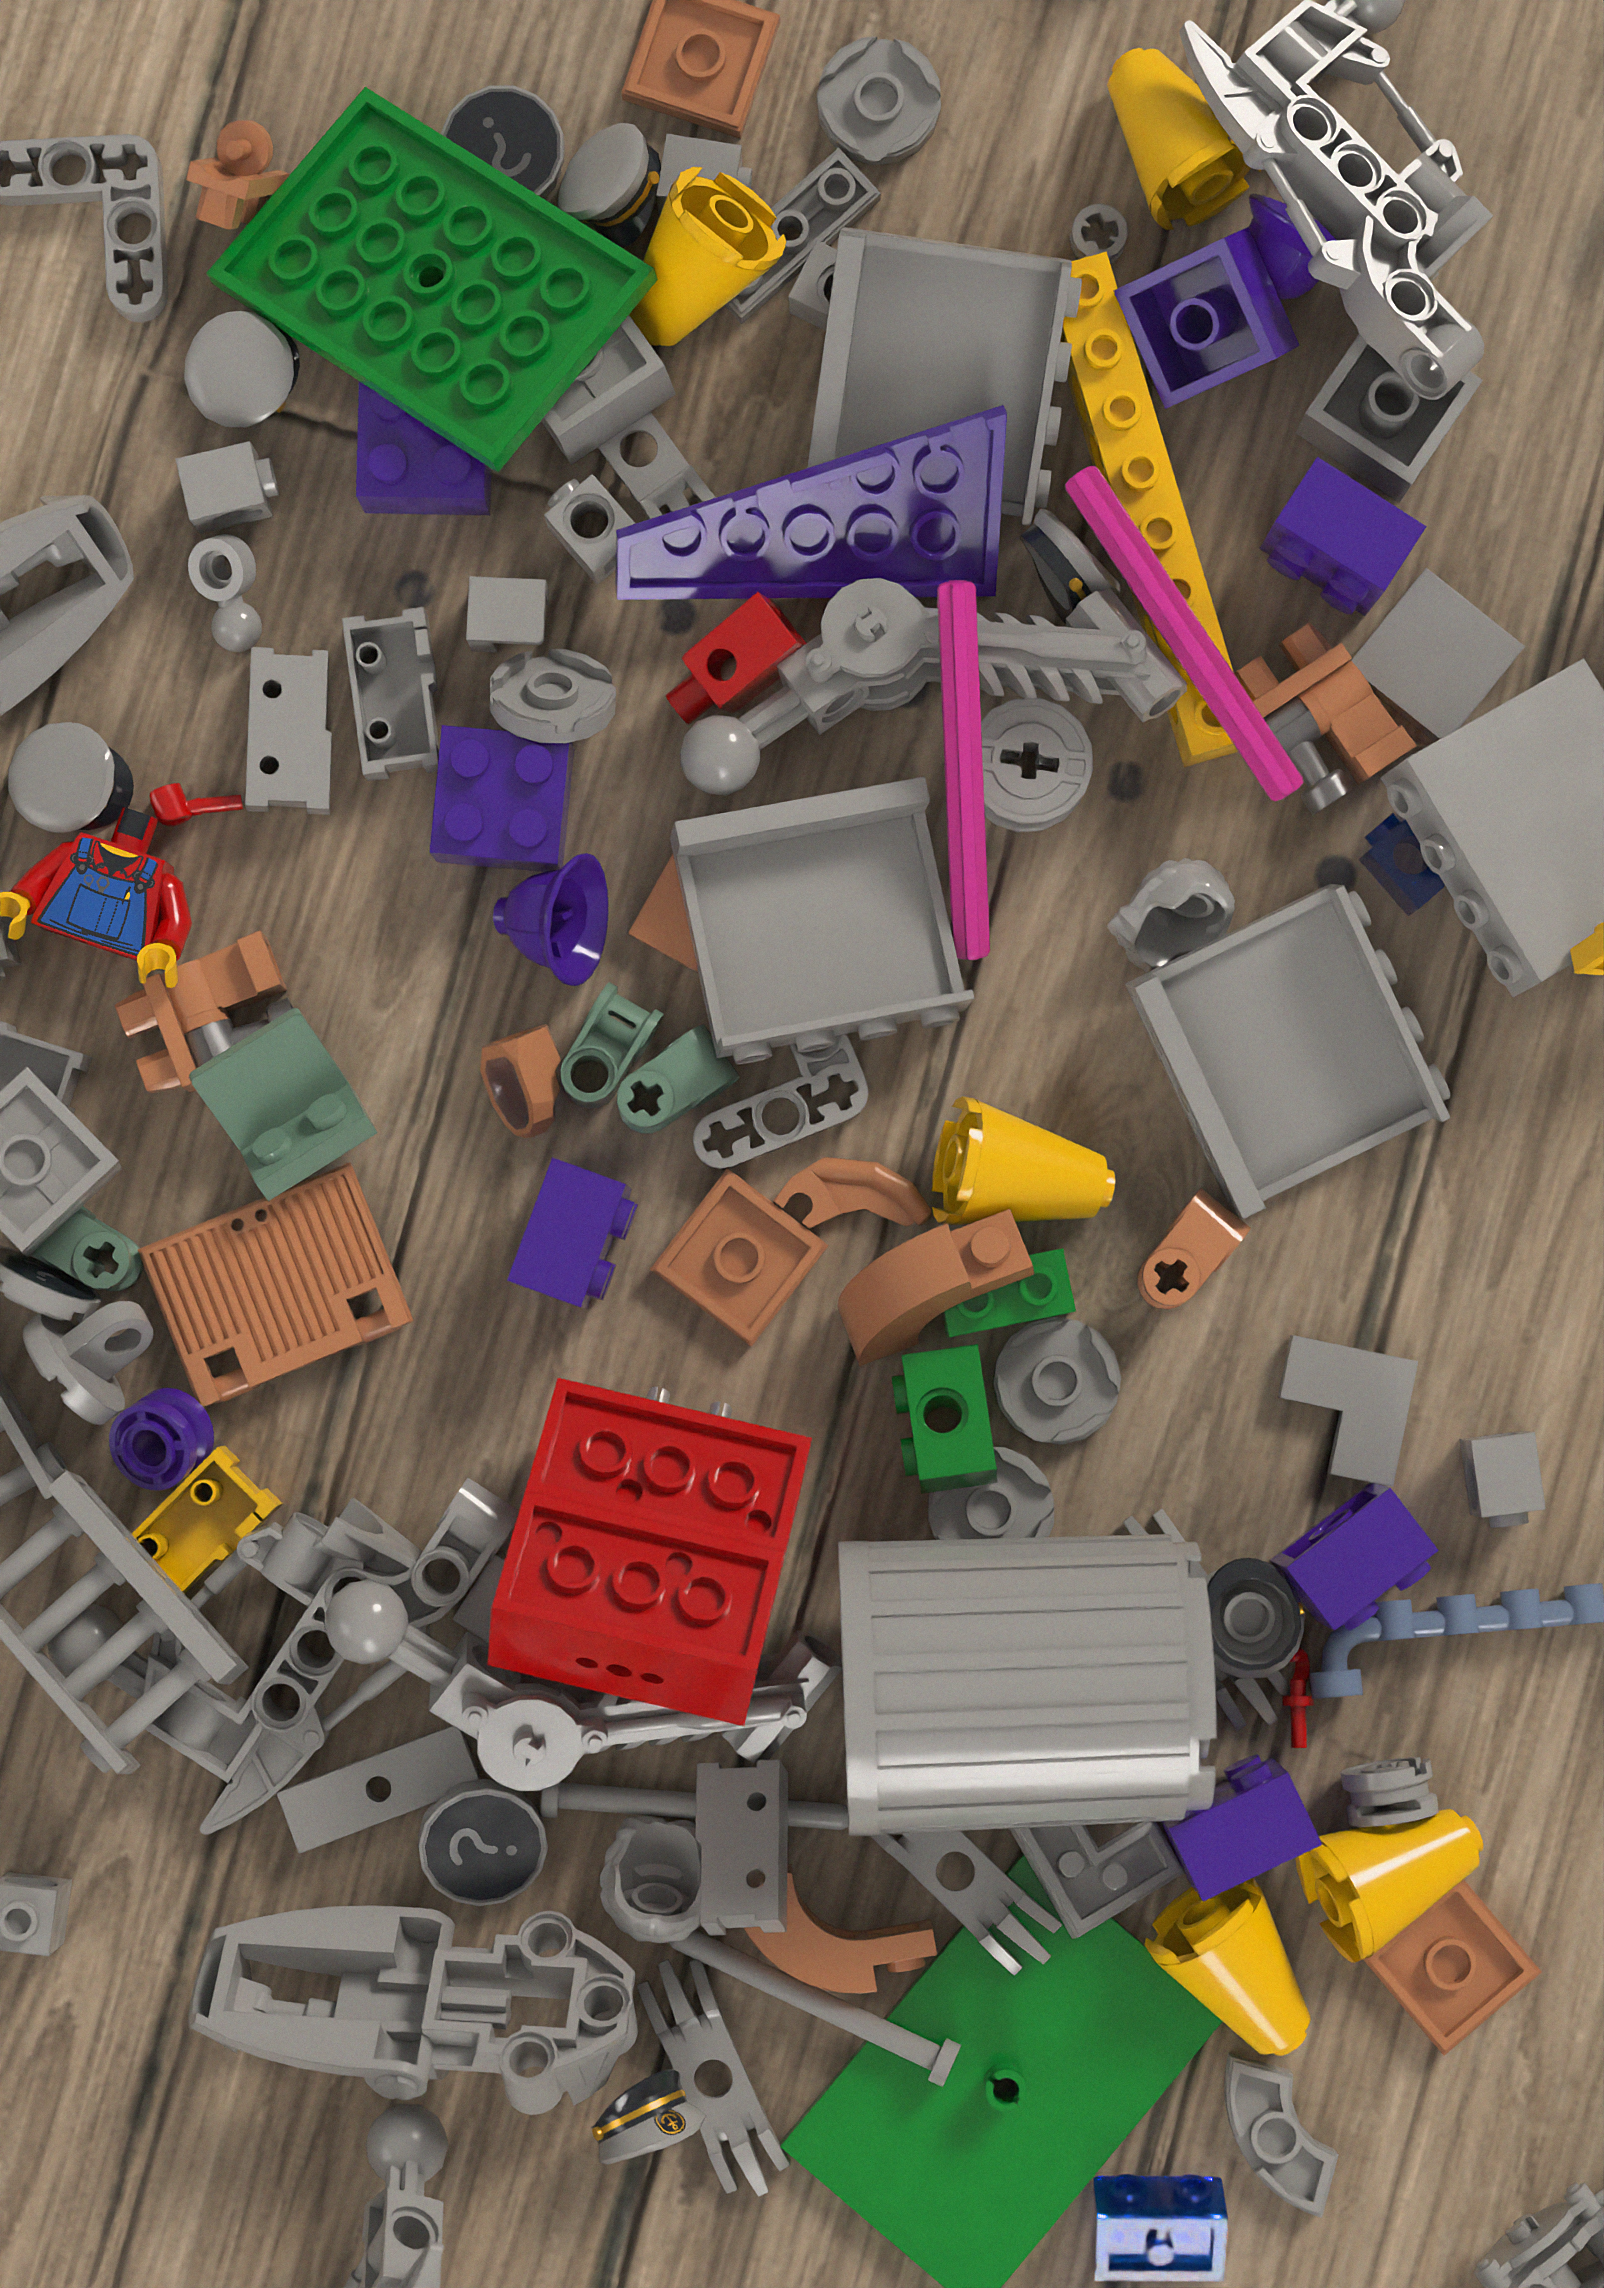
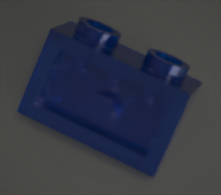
[1093,2174,1228,2282]

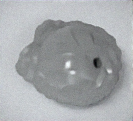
[1107,858,1235,972]
[600,1816,702,1943]

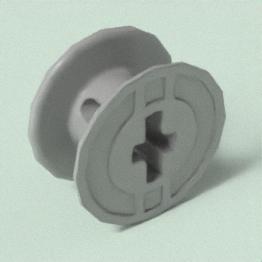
[981,698,1093,832]

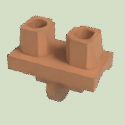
[186,120,289,230]

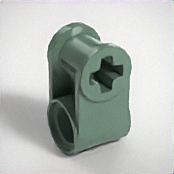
[560,982,665,1109]
[617,1024,740,1134]
[31,1206,144,1292]

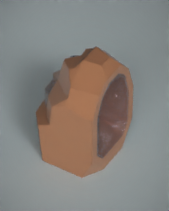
[480,1024,561,1138]

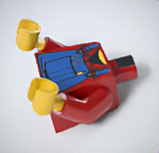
[0,807,192,988]

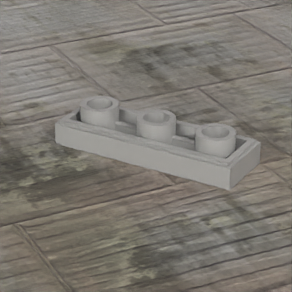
[724,148,881,324]
[277,1725,481,1854]

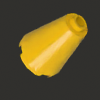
[1107,48,1261,230]
[629,167,786,346]
[932,1096,1115,1225]
[1295,1809,1484,1963]
[1144,1878,1311,2056]

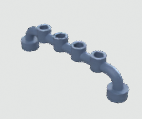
[1309,1583,1604,1699]

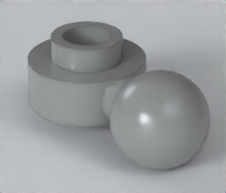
[188,534,262,652]

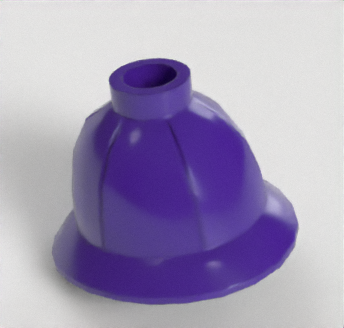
[1249,193,1336,300]
[493,853,609,986]

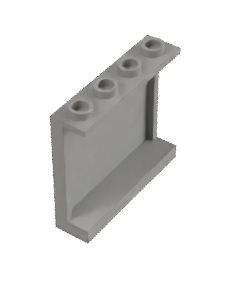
[807,227,1082,525]
[1380,658,1604,997]
[670,776,974,1064]
[1124,884,1451,1219]

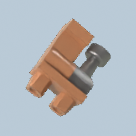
[1234,622,1417,816]
[115,930,293,1093]

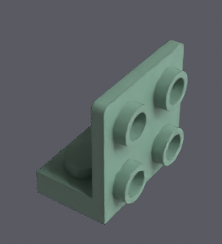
[189,1008,378,1201]

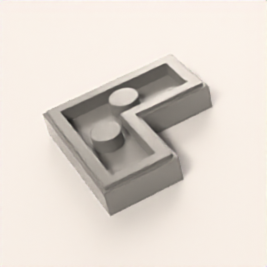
[1278,1335,1418,1487]
[1009,1821,1185,1939]

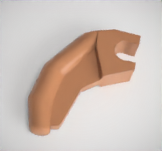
[773,1157,932,1229]

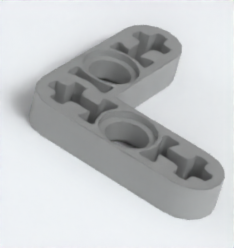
[0,134,168,323]
[693,1034,868,1170]

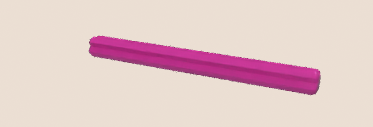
[1065,466,1303,802]
[937,580,990,960]

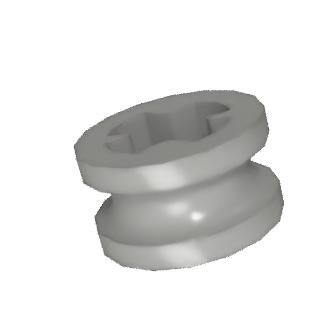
[1069,203,1128,264]

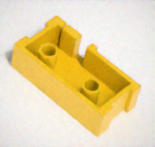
[131,1445,283,1594]

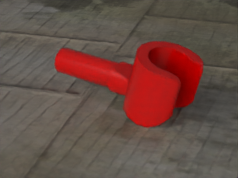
[149,783,243,827]

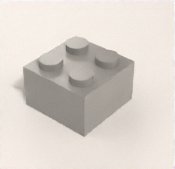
[1295,334,1483,503]

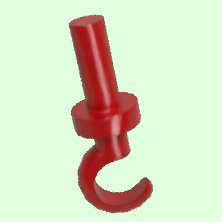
[1282,1647,1315,1748]

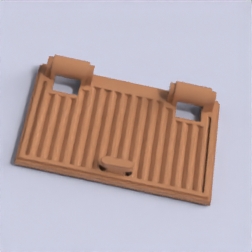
[137,1162,414,1408]

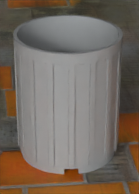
[838,1534,1216,1836]

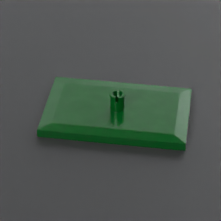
[206,87,658,473]
[780,1852,1223,2288]

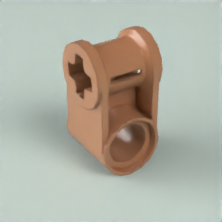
[1137,1188,1251,1310]

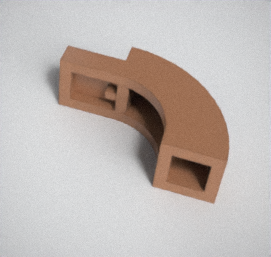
[837,1209,1035,1366]
[743,1864,937,1993]

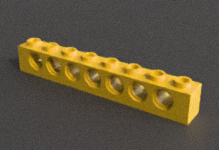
[1060,251,1238,767]

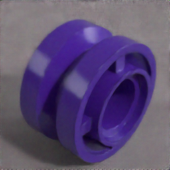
[109,1388,214,1490]

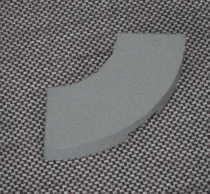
[1224,2053,1339,2218]

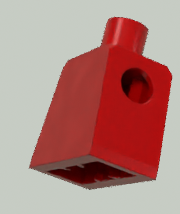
[665,592,807,725]

